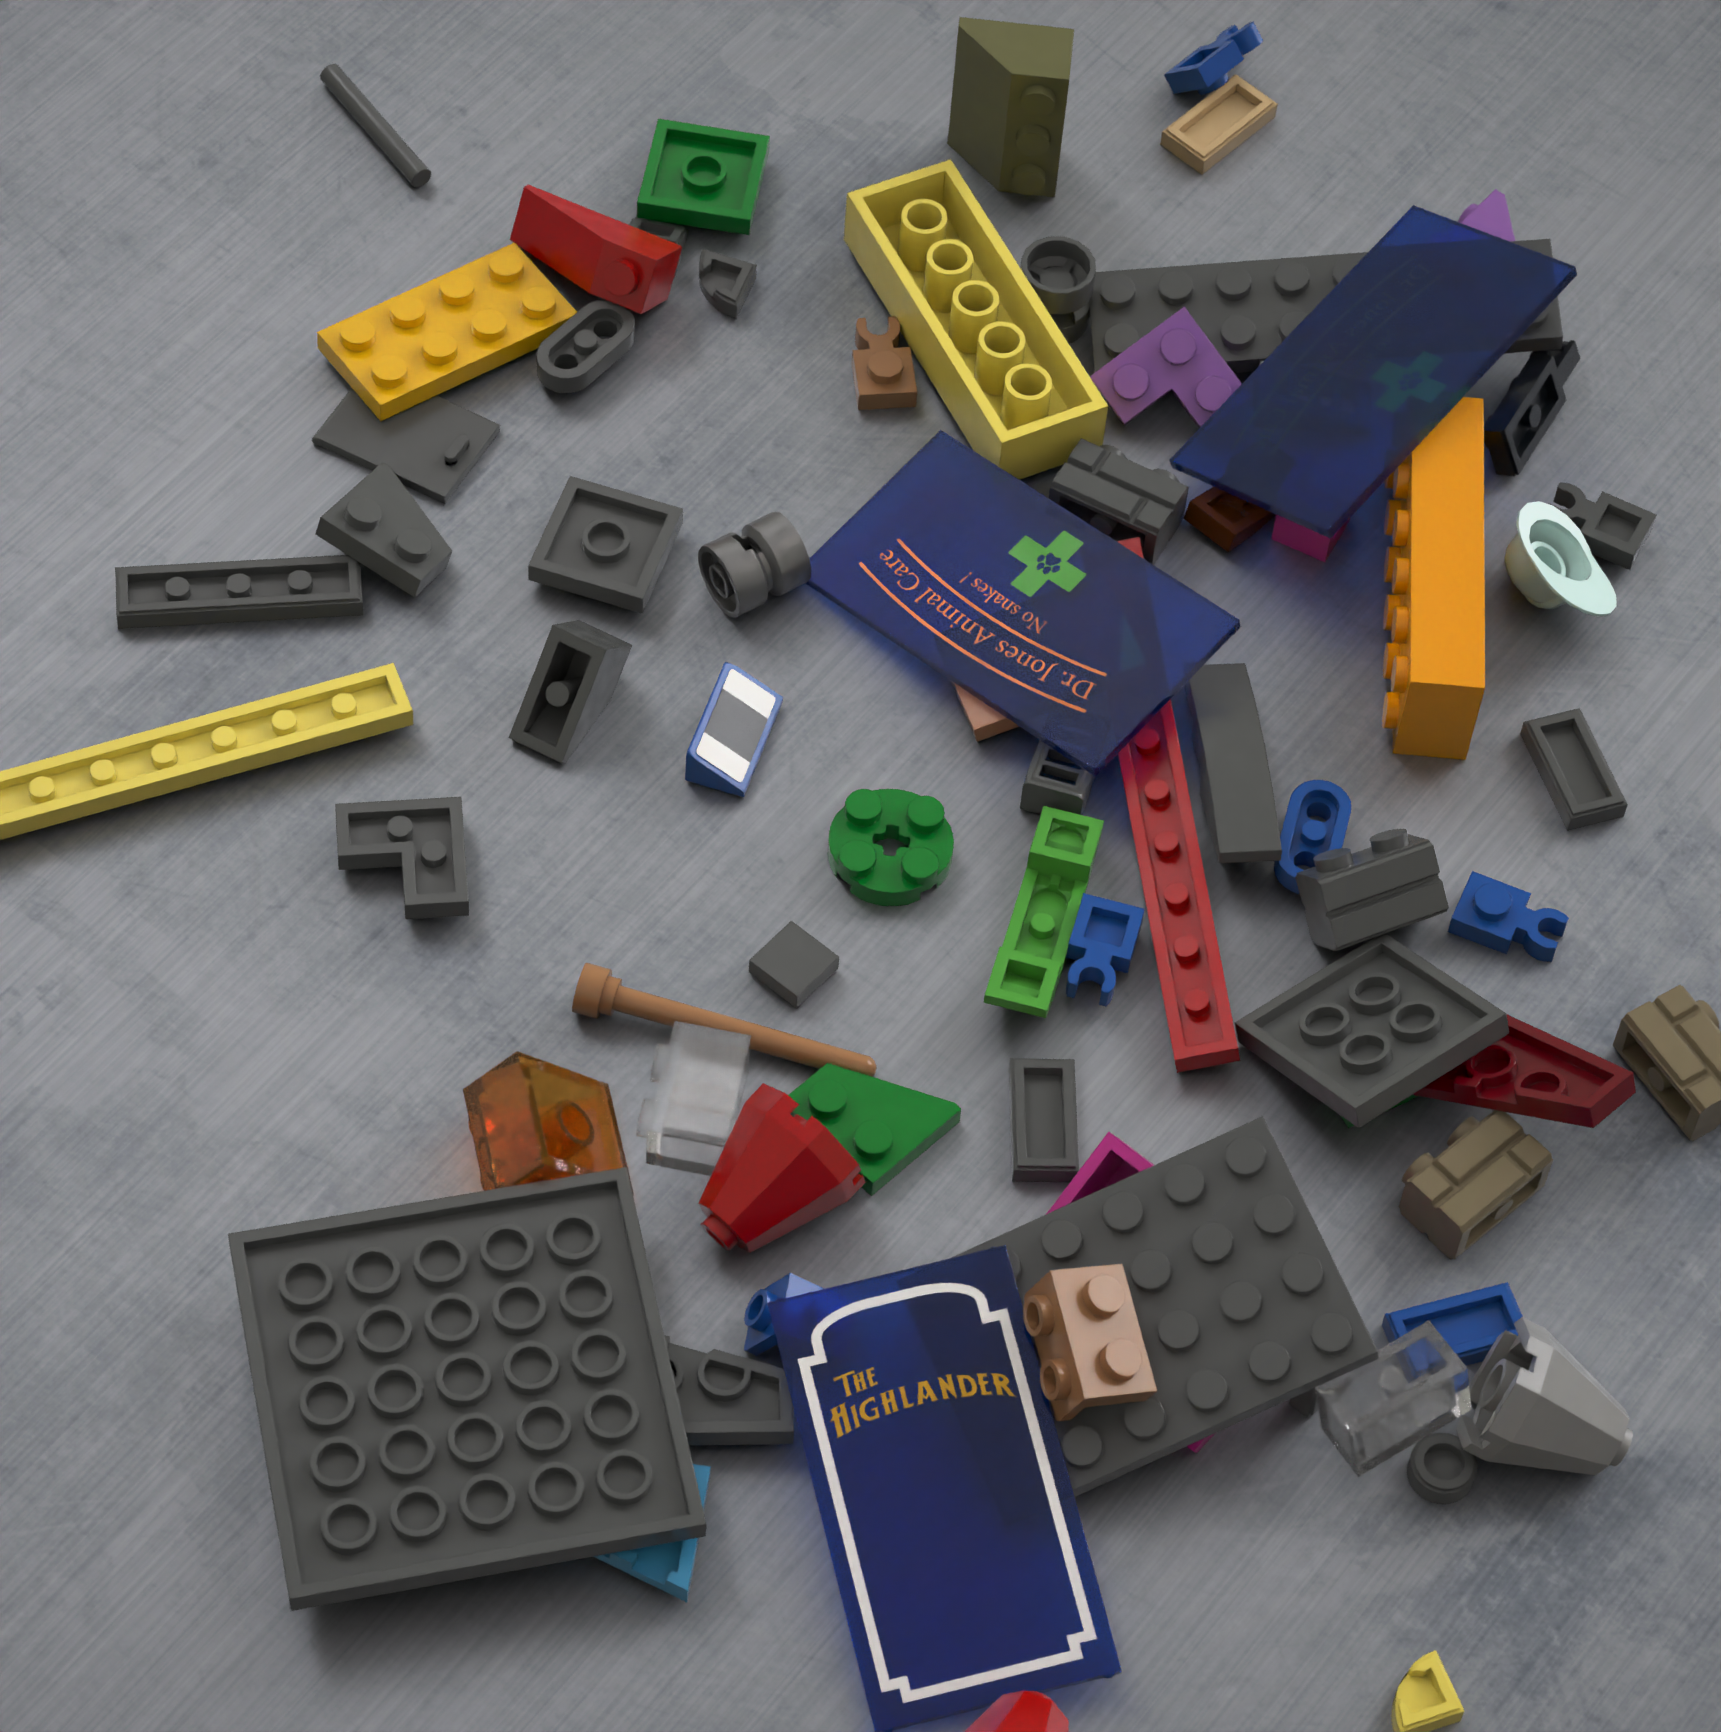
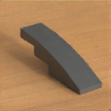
[1184,663,1282,863]

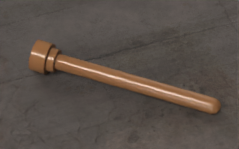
[572,963,877,1077]

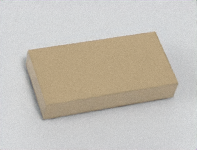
[1160,74,1278,175]

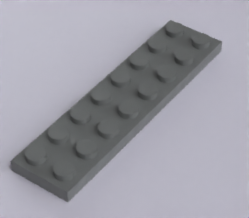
[1089,239,1563,373]

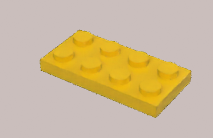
[317,242,577,421]

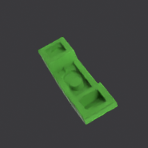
[983,806,1104,1018]

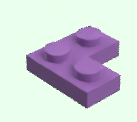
[1090,307,1254,438]

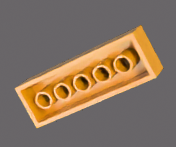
[1382,392,1485,760]

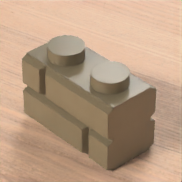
[1613,985,1721,1141]
[1399,1110,1553,1260]

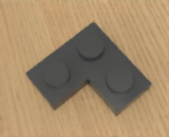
[335,797,469,919]

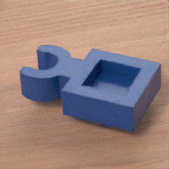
[1164,21,1263,95]
[1448,871,1569,962]
[1066,893,1145,1007]

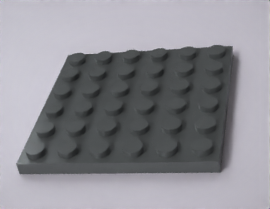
[228,1167,706,1611]

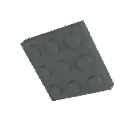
[1235,933,1509,1128]

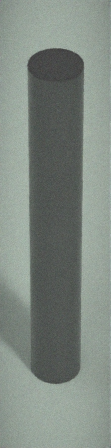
[320,64,431,187]

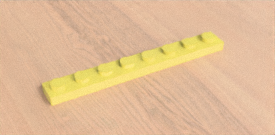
[0,663,413,840]

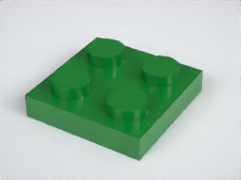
[637,119,770,235]

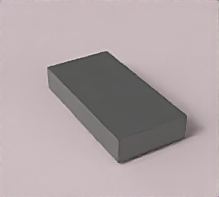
[1520,708,1628,831]
[1009,1058,1079,1182]

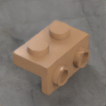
[1023,1264,1157,1421]

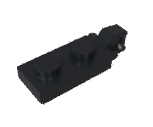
[1484,340,1580,476]

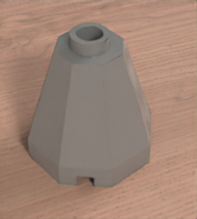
[1456,1317,1633,1475]

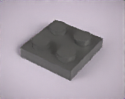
[528,476,683,614]

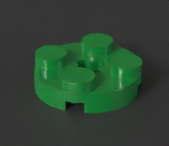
[827,789,954,906]

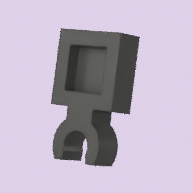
[1548,482,1657,570]

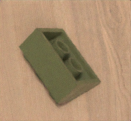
[947,17,1074,197]

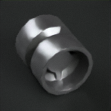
[698,512,811,618]

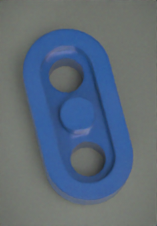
[1273,780,1351,894]

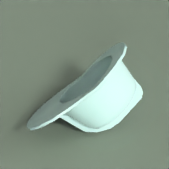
[1504,501,1617,617]

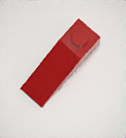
[510,184,683,314]

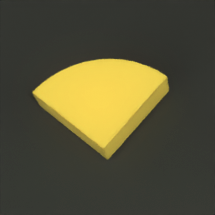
[1391,1650,1464,1732]

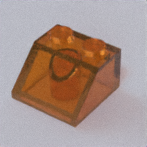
[463,1051,634,1195]

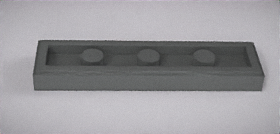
[115,555,363,629]

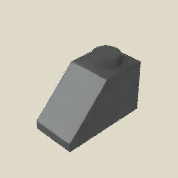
[509,620,632,763]

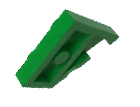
[788,1063,961,1196]

